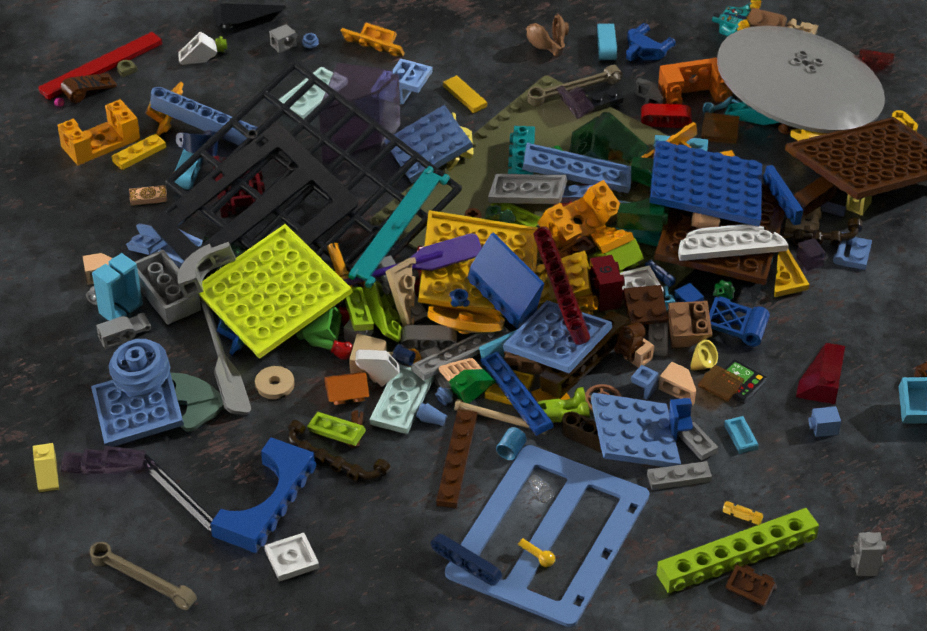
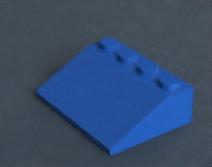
[467,232,544,329]

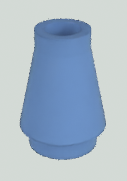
[416,403,447,426]

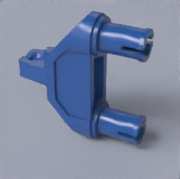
[626,23,676,61]

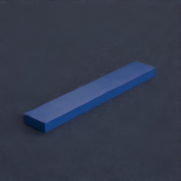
[481,351,554,436]

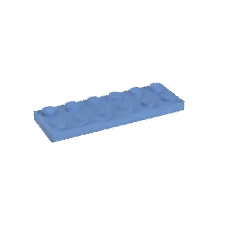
[522,143,631,194]

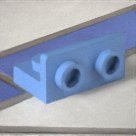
[126,223,166,255]

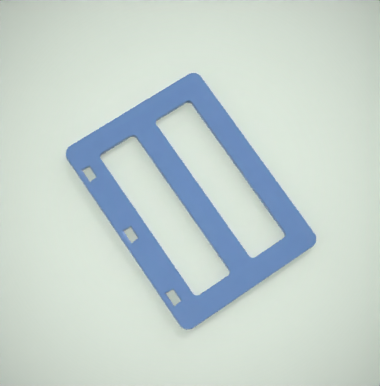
[445,445,649,627]

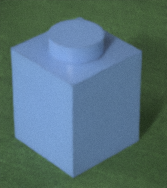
[808,406,841,437]

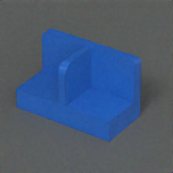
[669,398,693,441]

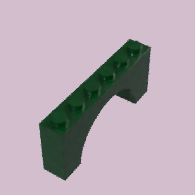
[617,157,670,232]

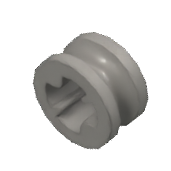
[86,286,97,305]

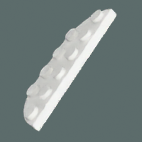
[678,224,789,261]

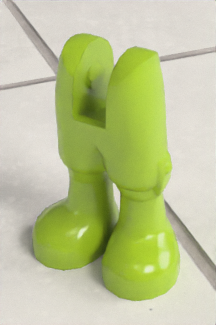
[537,387,590,422]

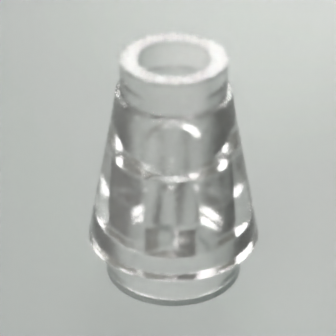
[528,475,554,503]

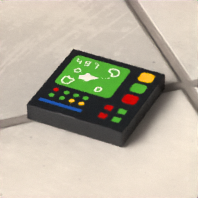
[711,359,767,404]

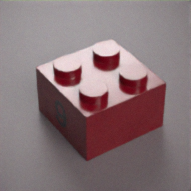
[589,255,625,312]

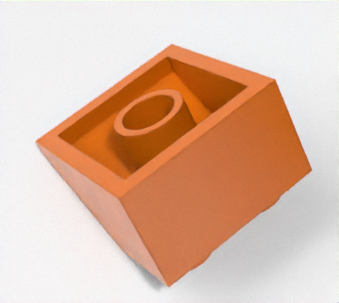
[324,372,369,405]

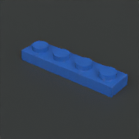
[763,165,803,225]

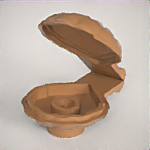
[526,14,569,57]

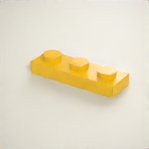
[111,133,166,170]

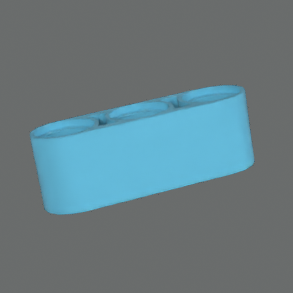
[597,24,617,60]
[175,150,203,190]

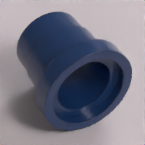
[392,344,416,366]

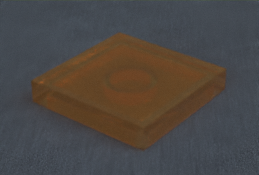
[701,112,740,144]

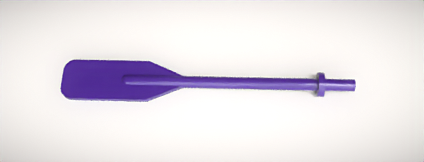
[343,233,482,286]

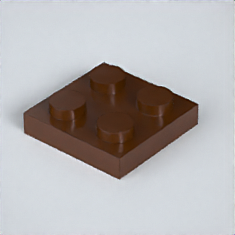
[623,285,668,325]

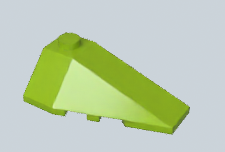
[362,281,402,342]

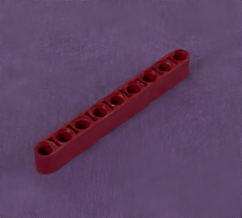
[534,226,590,345]

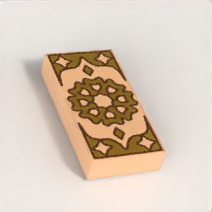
[129,185,167,206]

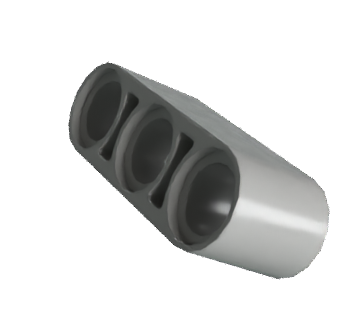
[401,325,457,351]

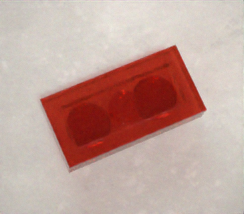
[859,49,894,64]

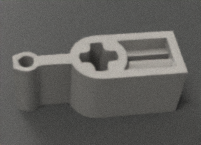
[96,313,151,349]

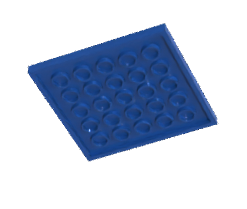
[649,140,762,226]

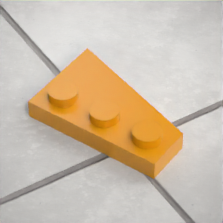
[590,225,634,254]

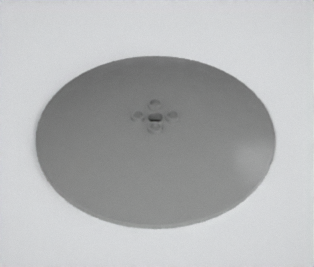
[717,26,885,133]

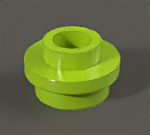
[216,36,228,53]

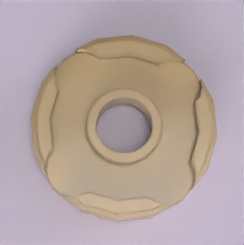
[255,366,295,399]

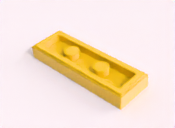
[443,75,487,113]

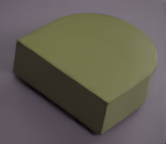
[117,60,138,77]

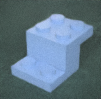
[371,59,432,104]

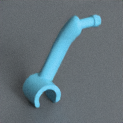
[703,96,740,115]
[664,286,675,311]

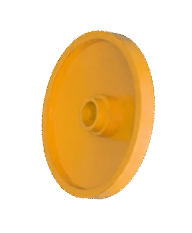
[427,305,505,334]

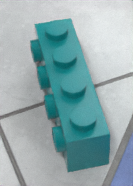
[508,126,535,174]

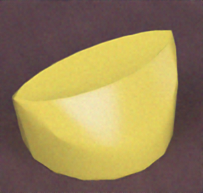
[690,340,718,371]

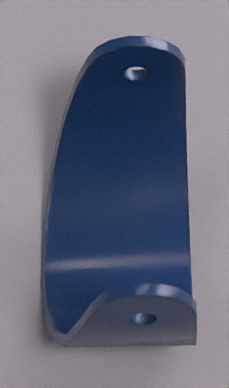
[176,130,218,156]

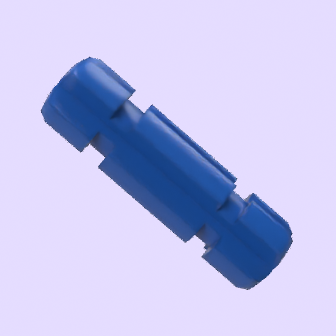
[645,260,676,287]

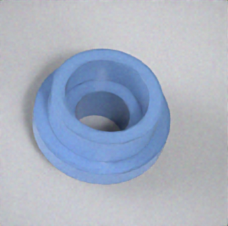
[302,33,319,49]
[435,387,453,406]

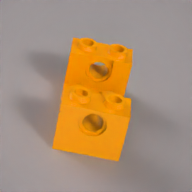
[58,99,140,166]
[538,180,620,249]

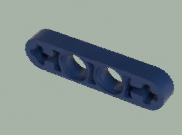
[430,534,503,586]

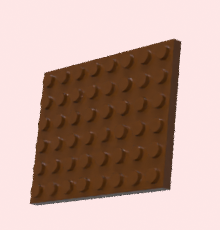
[785,117,927,200]
[654,183,791,285]

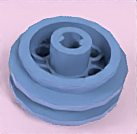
[109,339,170,395]

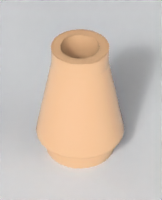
[691,212,720,229]

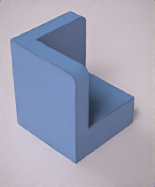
[631,365,658,400]

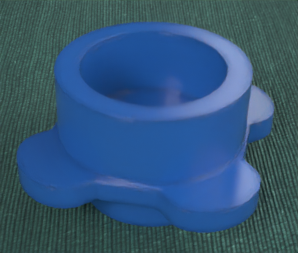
[449,289,470,307]

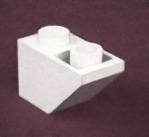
[355,349,400,387]

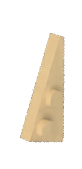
[385,257,416,327]

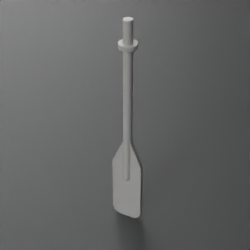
[200,297,251,415]

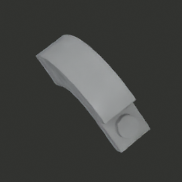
[177,242,236,298]

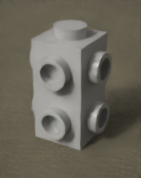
[851,532,886,576]

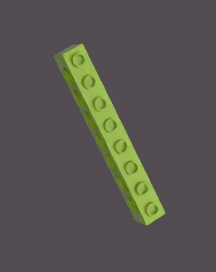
[657,508,819,594]

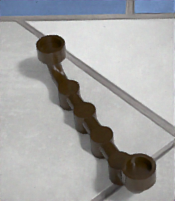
[779,218,863,246]
[288,420,391,481]

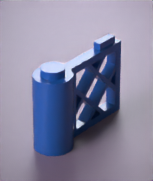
[709,296,770,347]

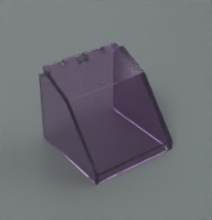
[319,63,401,163]

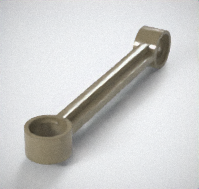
[527,65,623,106]
[89,542,197,610]

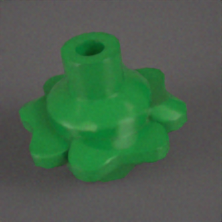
[713,280,735,300]

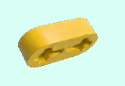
[891,110,918,132]

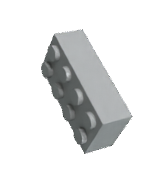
[135,250,201,325]

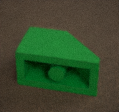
[449,369,496,404]

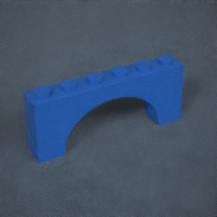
[211,437,316,553]

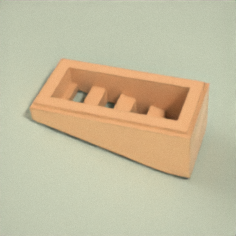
[438,358,482,382]

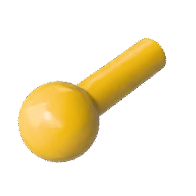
[518,538,555,567]

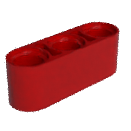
[641,103,692,128]

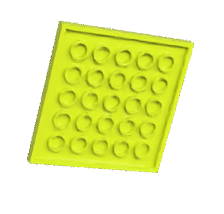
[198,224,353,359]

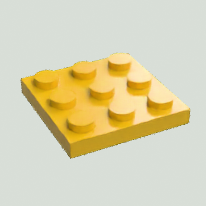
[536,251,592,310]

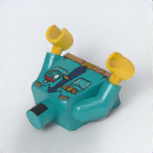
[712,0,762,37]

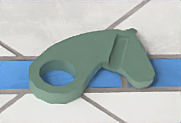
[171,373,226,432]

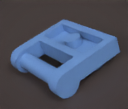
[833,232,872,270]

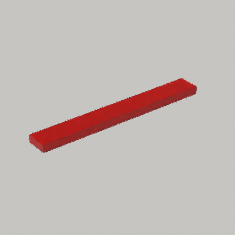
[38,32,162,100]

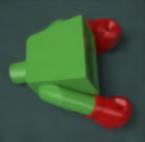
[296,306,353,360]

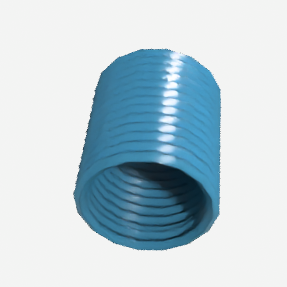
[496,427,527,460]

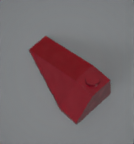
[796,343,845,404]

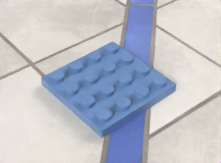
[384,105,474,183]
[503,300,612,373]
[91,371,184,449]
[591,392,681,467]

